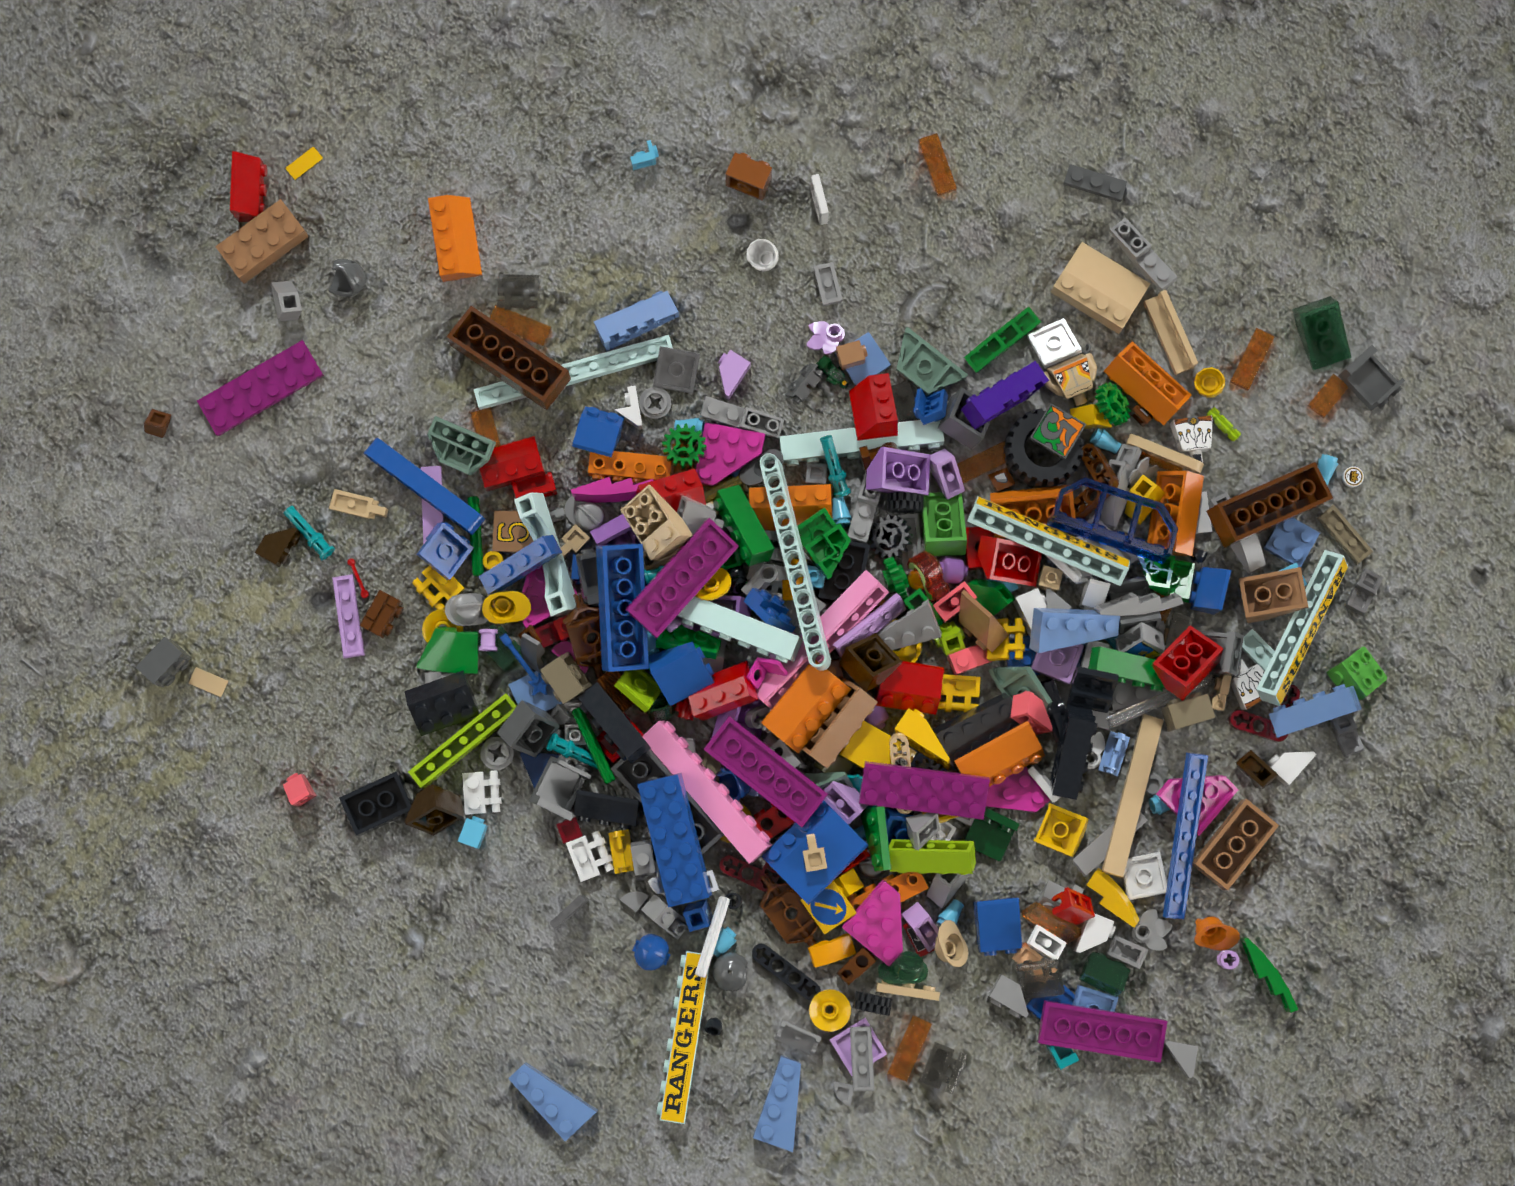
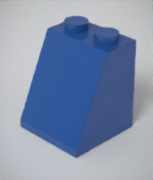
[648,642,715,706]
[973,898,1022,956]

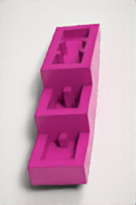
[571,477,654,503]

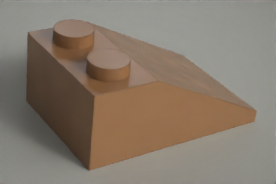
[1239,567,1309,623]
[959,590,1009,652]

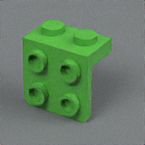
[1326,646,1387,701]

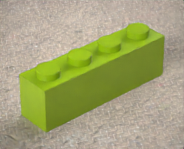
[889,839,976,875]

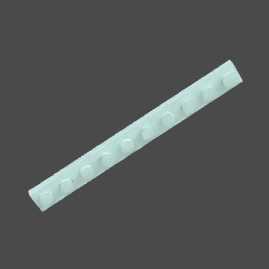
[474,335,673,410]

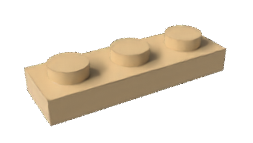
[875,979,940,1001]

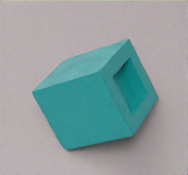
[1046,1045,1079,1070]

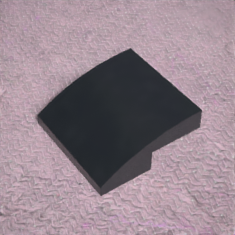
[1067,666,1119,713]

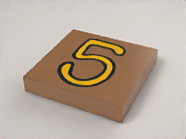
[492,511,534,553]

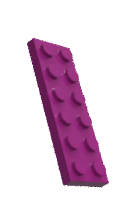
[197,340,324,436]
[625,518,739,638]
[704,716,828,827]
[859,761,990,820]
[1037,1000,1168,1063]

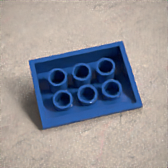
[761,801,868,905]

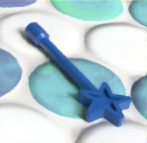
[500,633,547,696]

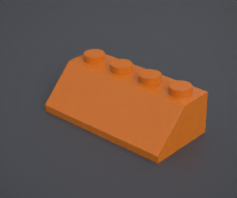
[428,195,483,282]
[1104,341,1192,425]
[1146,471,1204,556]
[749,484,832,531]
[990,484,1077,538]
[761,660,851,754]
[955,721,1045,787]

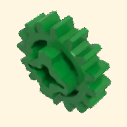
[1095,382,1131,426]
[662,423,707,469]
[882,557,909,600]

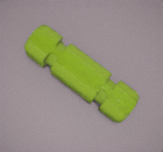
[1206,407,1241,442]

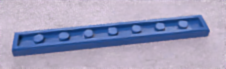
[1163,753,1208,919]

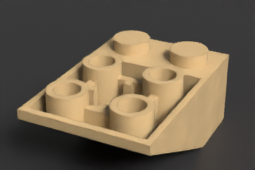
[620,485,693,560]

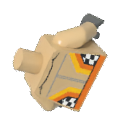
[1039,343,1097,406]

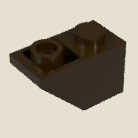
[255,528,300,568]

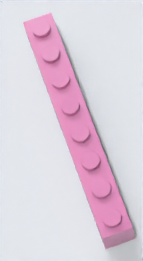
[756,570,889,710]
[642,720,772,864]

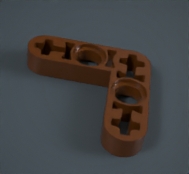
[1074,444,1119,519]

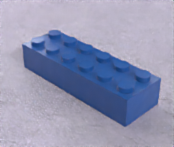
[596,544,649,672]
[637,773,712,908]

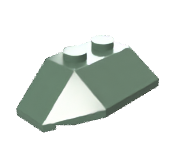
[427,416,496,475]

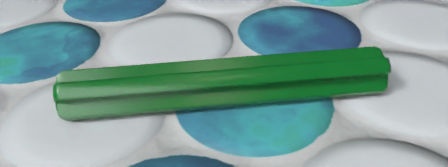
[468,496,484,577]
[572,707,615,784]

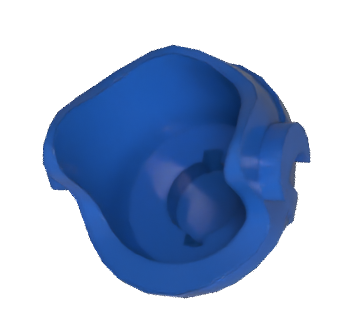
[716,766,751,801]
[632,934,671,971]

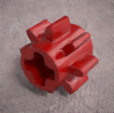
[675,698,694,721]

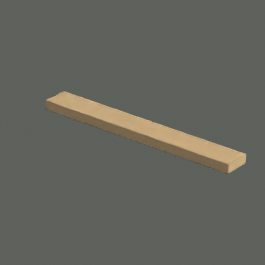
[1102,714,1164,878]

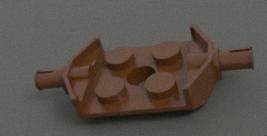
[563,593,604,678]
[759,872,818,947]

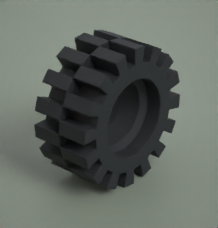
[886,492,924,514]
[853,991,893,1016]

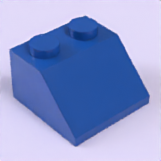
[572,406,624,457]
[1189,567,1231,615]

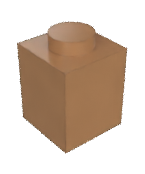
[836,340,868,370]

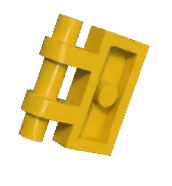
[412,565,465,610]
[987,618,1025,661]
[938,674,980,713]

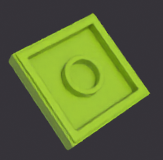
[614,669,662,713]

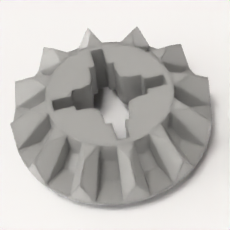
[639,387,671,419]
[481,737,514,770]

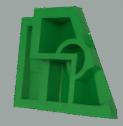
[797,507,851,580]
[1136,546,1195,603]
[417,627,478,674]

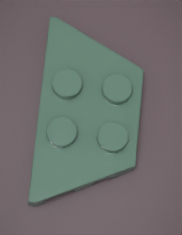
[896,327,968,395]
[988,666,1052,712]

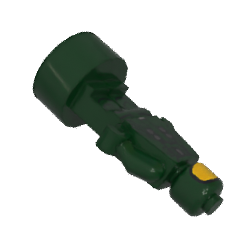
[816,355,848,389]

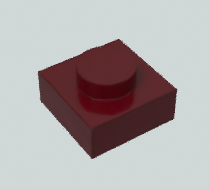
[534,621,561,648]
[556,817,583,844]

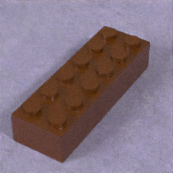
[446,306,571,410]
[1206,462,1333,548]

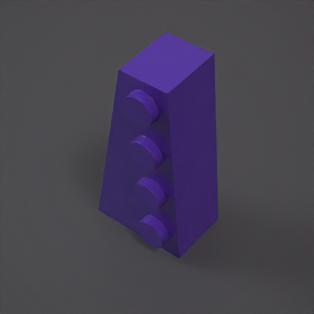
[961,361,1049,429]

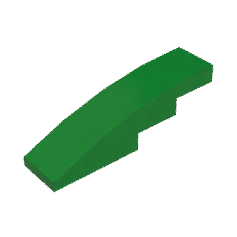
[964,306,1042,373]
[1240,937,1299,1013]

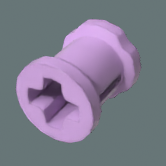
[479,629,498,651]
[1217,950,1239,969]

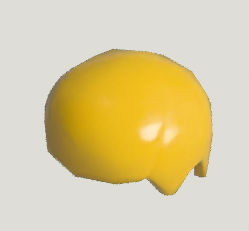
[1194,367,1225,398]

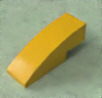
[1087,868,1139,928]

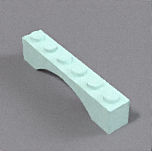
[514,492,576,616]

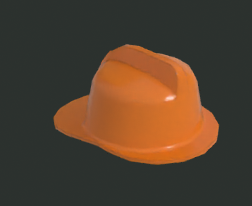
[1194,916,1240,951]

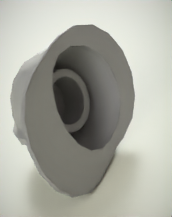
[564,496,609,536]
[445,593,488,626]

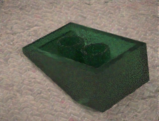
[1292,296,1352,371]

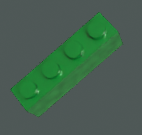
[713,485,775,567]
[1088,647,1166,692]

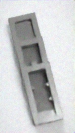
[1094,592,1183,616]
[1071,812,1148,876]

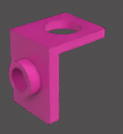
[746,657,788,689]

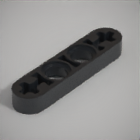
[752,944,821,1001]

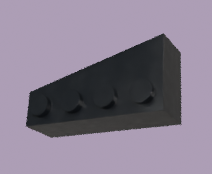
[578,682,651,764]

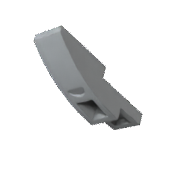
[1110,218,1178,291]
[699,396,784,439]
[1098,444,1142,527]
[848,472,881,544]
[1208,492,1266,574]

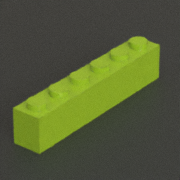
[408,693,517,789]

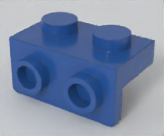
[913,388,948,425]

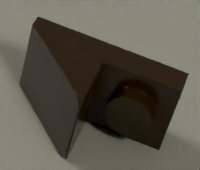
[1235,750,1279,789]

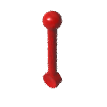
[347,558,369,598]

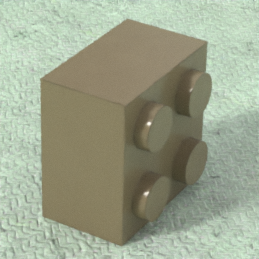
[540,652,592,704]
[1161,692,1215,732]

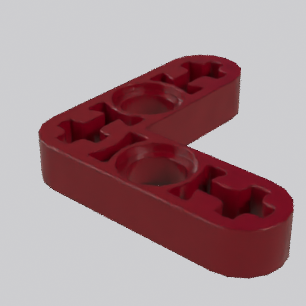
[1228,684,1300,742]
[720,836,782,892]

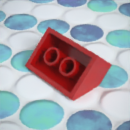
[230,151,267,222]
[849,373,898,441]
[479,436,545,492]
[635,469,706,512]
[977,535,1042,587]
[1152,625,1224,701]
[688,661,759,721]
[874,661,944,715]

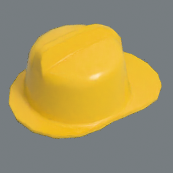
[482,591,531,624]

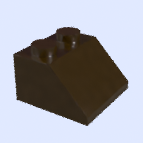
[839,633,902,692]
[405,784,464,836]

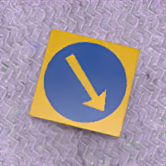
[800,880,857,934]

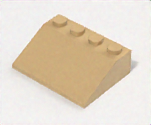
[1051,242,1151,334]

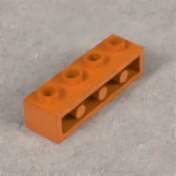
[588,451,672,484]
[846,872,928,911]

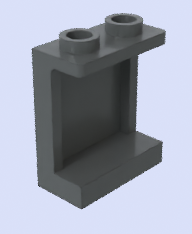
[1338,345,1405,411]
[576,548,599,605]
[1107,576,1161,635]
[1196,629,1244,676]
[529,755,592,821]

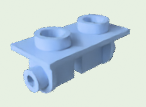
[1098,731,1130,777]

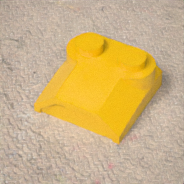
[1033,803,1089,858]

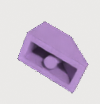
[718,350,751,400]
[930,448,965,499]
[824,781,868,825]
[901,902,939,952]

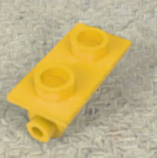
[608,829,634,874]

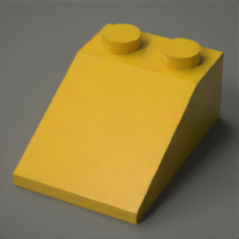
[895,708,951,771]
[839,721,917,770]

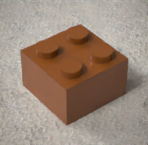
[725,152,772,201]

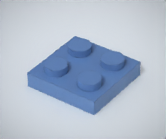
[1263,518,1320,567]

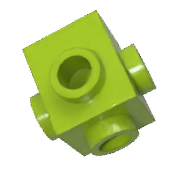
[934,621,965,656]

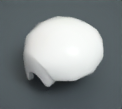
[747,239,779,272]

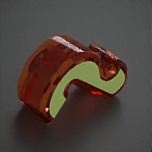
[907,551,950,602]

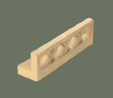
[1144,290,1198,376]

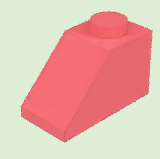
[933,581,977,622]
[947,645,993,675]
[1011,691,1053,735]
[283,773,317,807]

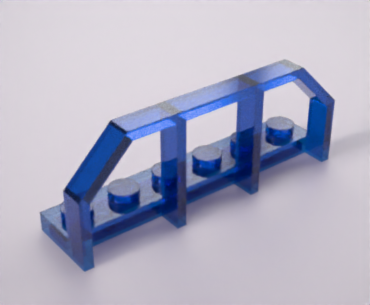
[1046,477,1178,564]

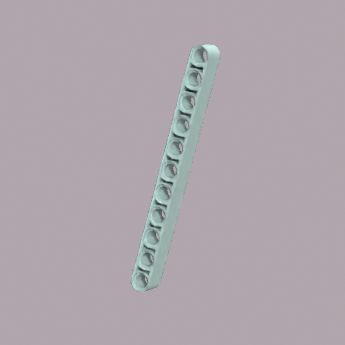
[760,453,831,671]

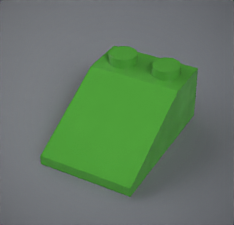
[922,492,967,556]

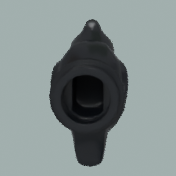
[727,564,747,594]

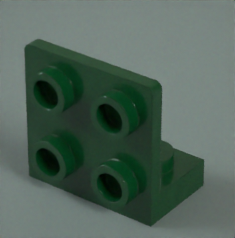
[964,807,1020,861]

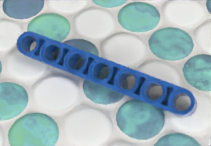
[364,437,485,535]

